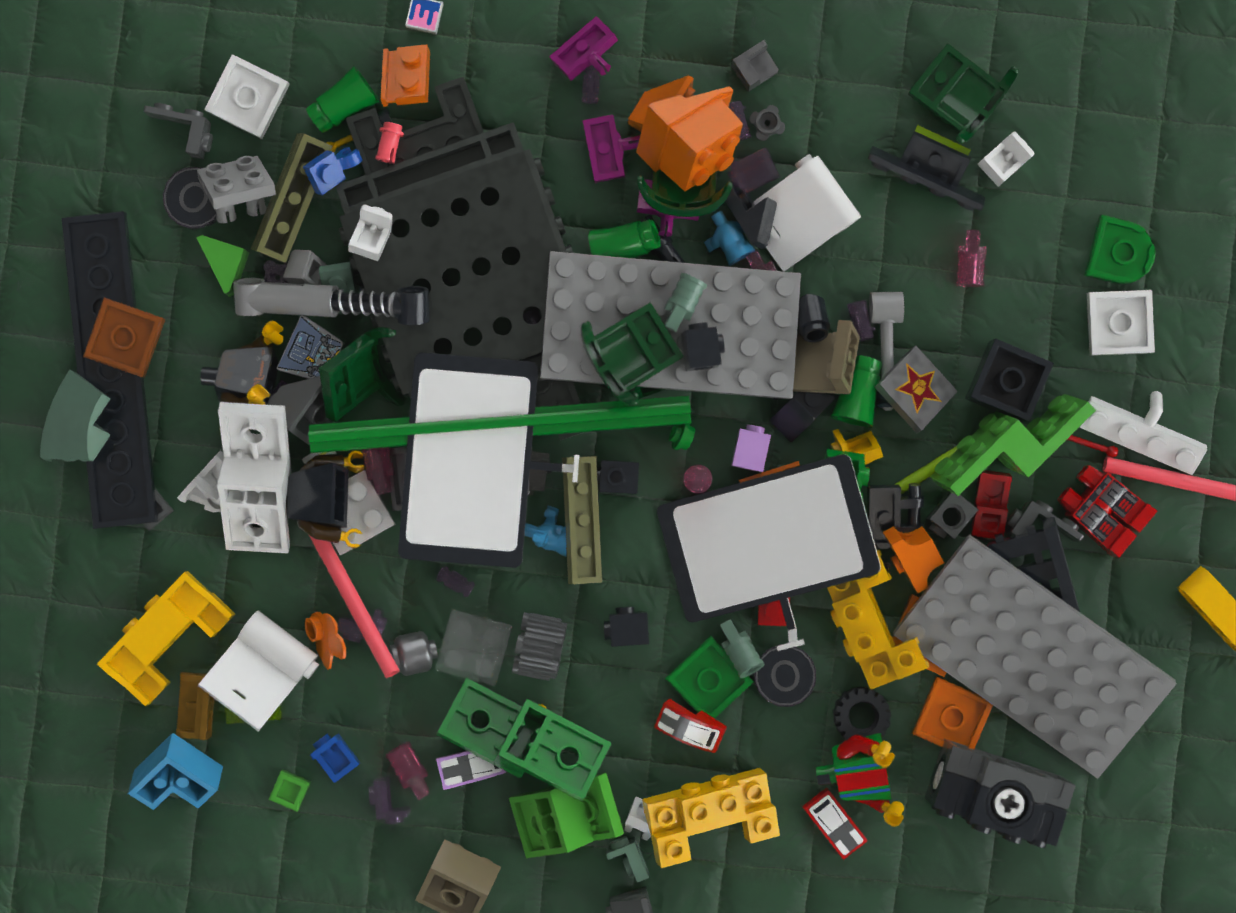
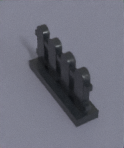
[986,516,1080,612]

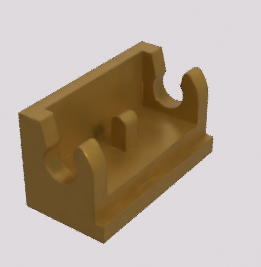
[176,672,214,740]

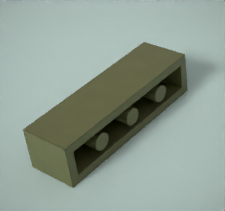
[251,133,333,263]

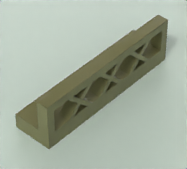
[562,456,602,584]

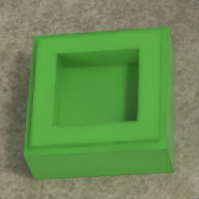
[268,769,311,812]

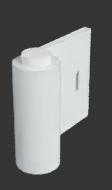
[754,154,861,272]
[198,610,319,732]

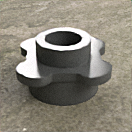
[749,105,785,141]

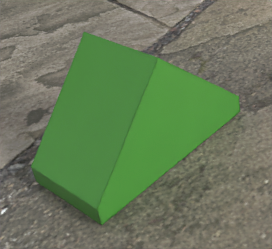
[197,235,250,297]

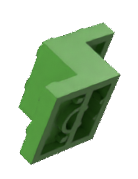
[509,773,624,858]

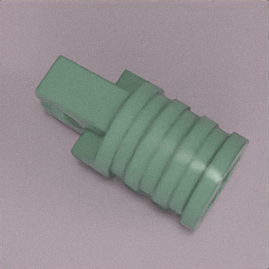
[664,273,707,333]
[720,619,765,678]

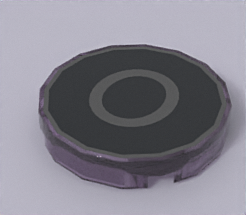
[163,167,217,230]
[754,644,816,707]

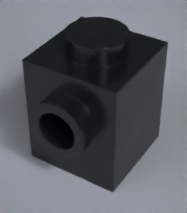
[681,322,725,372]
[597,460,639,494]
[604,606,649,647]

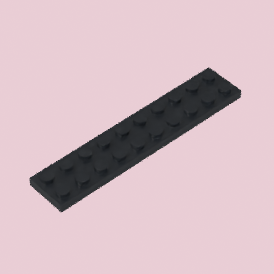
[62,211,158,529]

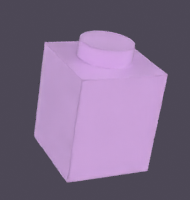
[731,424,771,473]

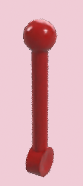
[1067,435,1119,458]

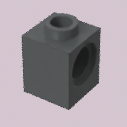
[926,491,978,540]

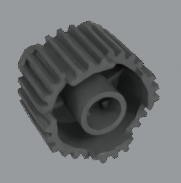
[512,612,568,681]

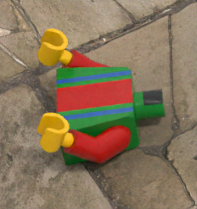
[816,733,904,827]

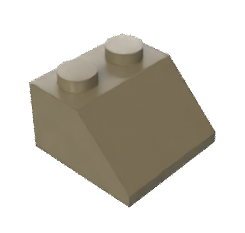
[415,839,501,913]

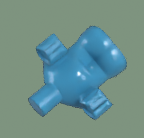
[704,211,755,266]
[524,506,567,557]

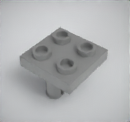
[197,156,276,223]

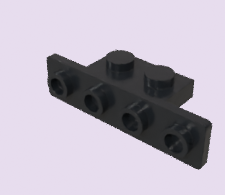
[868,131,985,211]

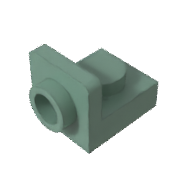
[319,262,357,314]
[606,836,649,883]

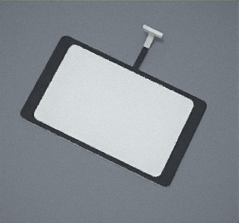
[398,352,579,568]
[657,454,881,651]

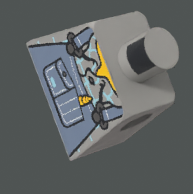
[276,315,347,379]

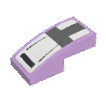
[436,751,506,790]

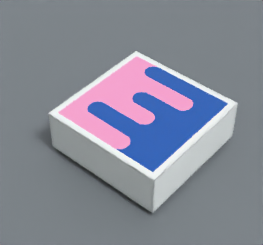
[405,0,444,35]

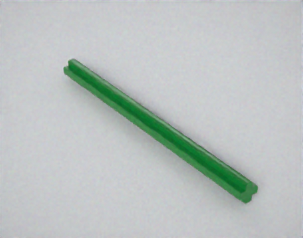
[308,395,691,453]

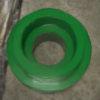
[669,424,695,451]

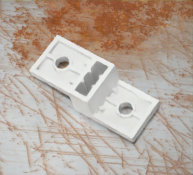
[217,402,291,553]

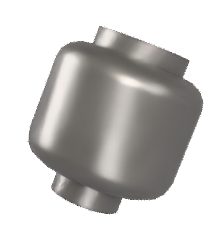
[390,631,438,676]

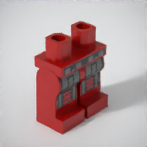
[1057,465,1158,558]

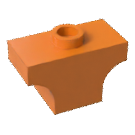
[883,526,944,593]

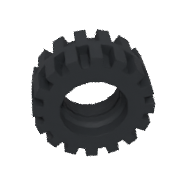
[833,687,891,739]

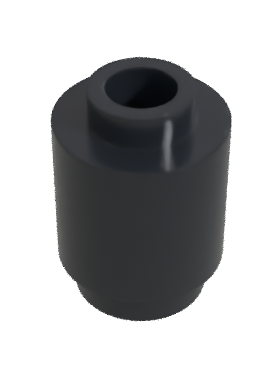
[798,294,830,342]

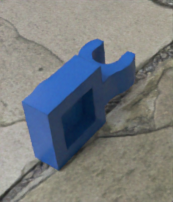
[303,146,363,195]

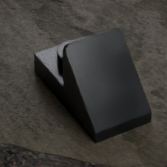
[726,187,777,249]
[769,392,835,442]

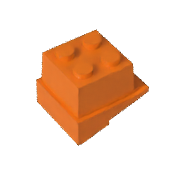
[636,86,743,191]

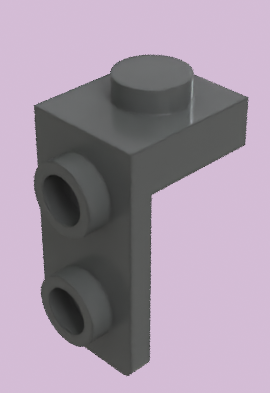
[143,103,213,159]
[1005,500,1084,542]

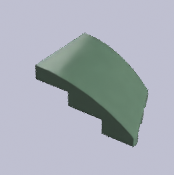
[40,369,110,462]

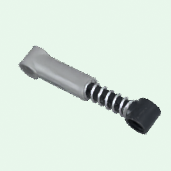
[233,278,430,325]

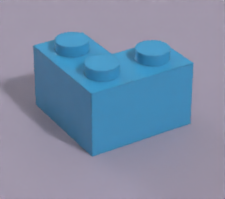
[128,733,223,810]

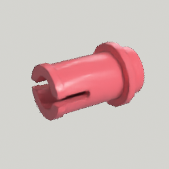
[375,122,404,164]

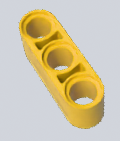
[1177,566,1236,652]

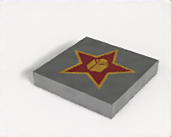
[875,346,958,433]

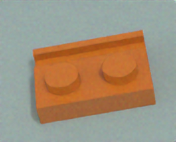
[380,44,430,107]

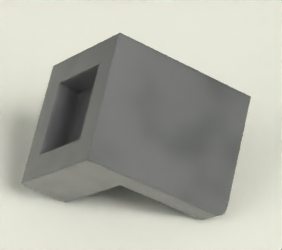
[731,40,778,92]

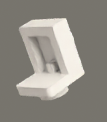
[978,131,1034,187]
[348,205,393,261]

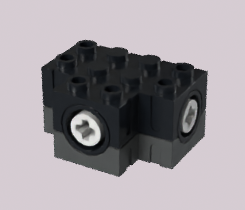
[925,739,1076,848]

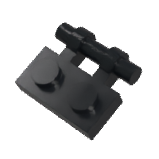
[867,483,924,549]

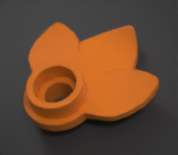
[305,612,347,670]

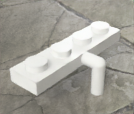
[1080,391,1207,475]

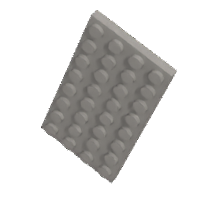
[540,251,801,399]
[893,534,1177,779]

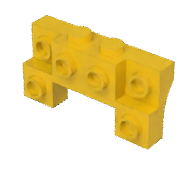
[827,549,929,690]
[97,571,235,706]
[642,768,780,868]

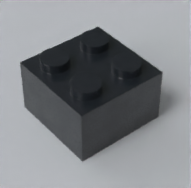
[965,338,1054,423]

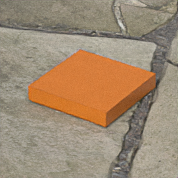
[912,676,993,749]

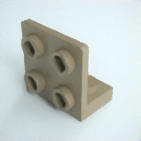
[793,320,860,394]

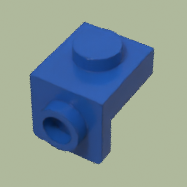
[310,733,360,783]

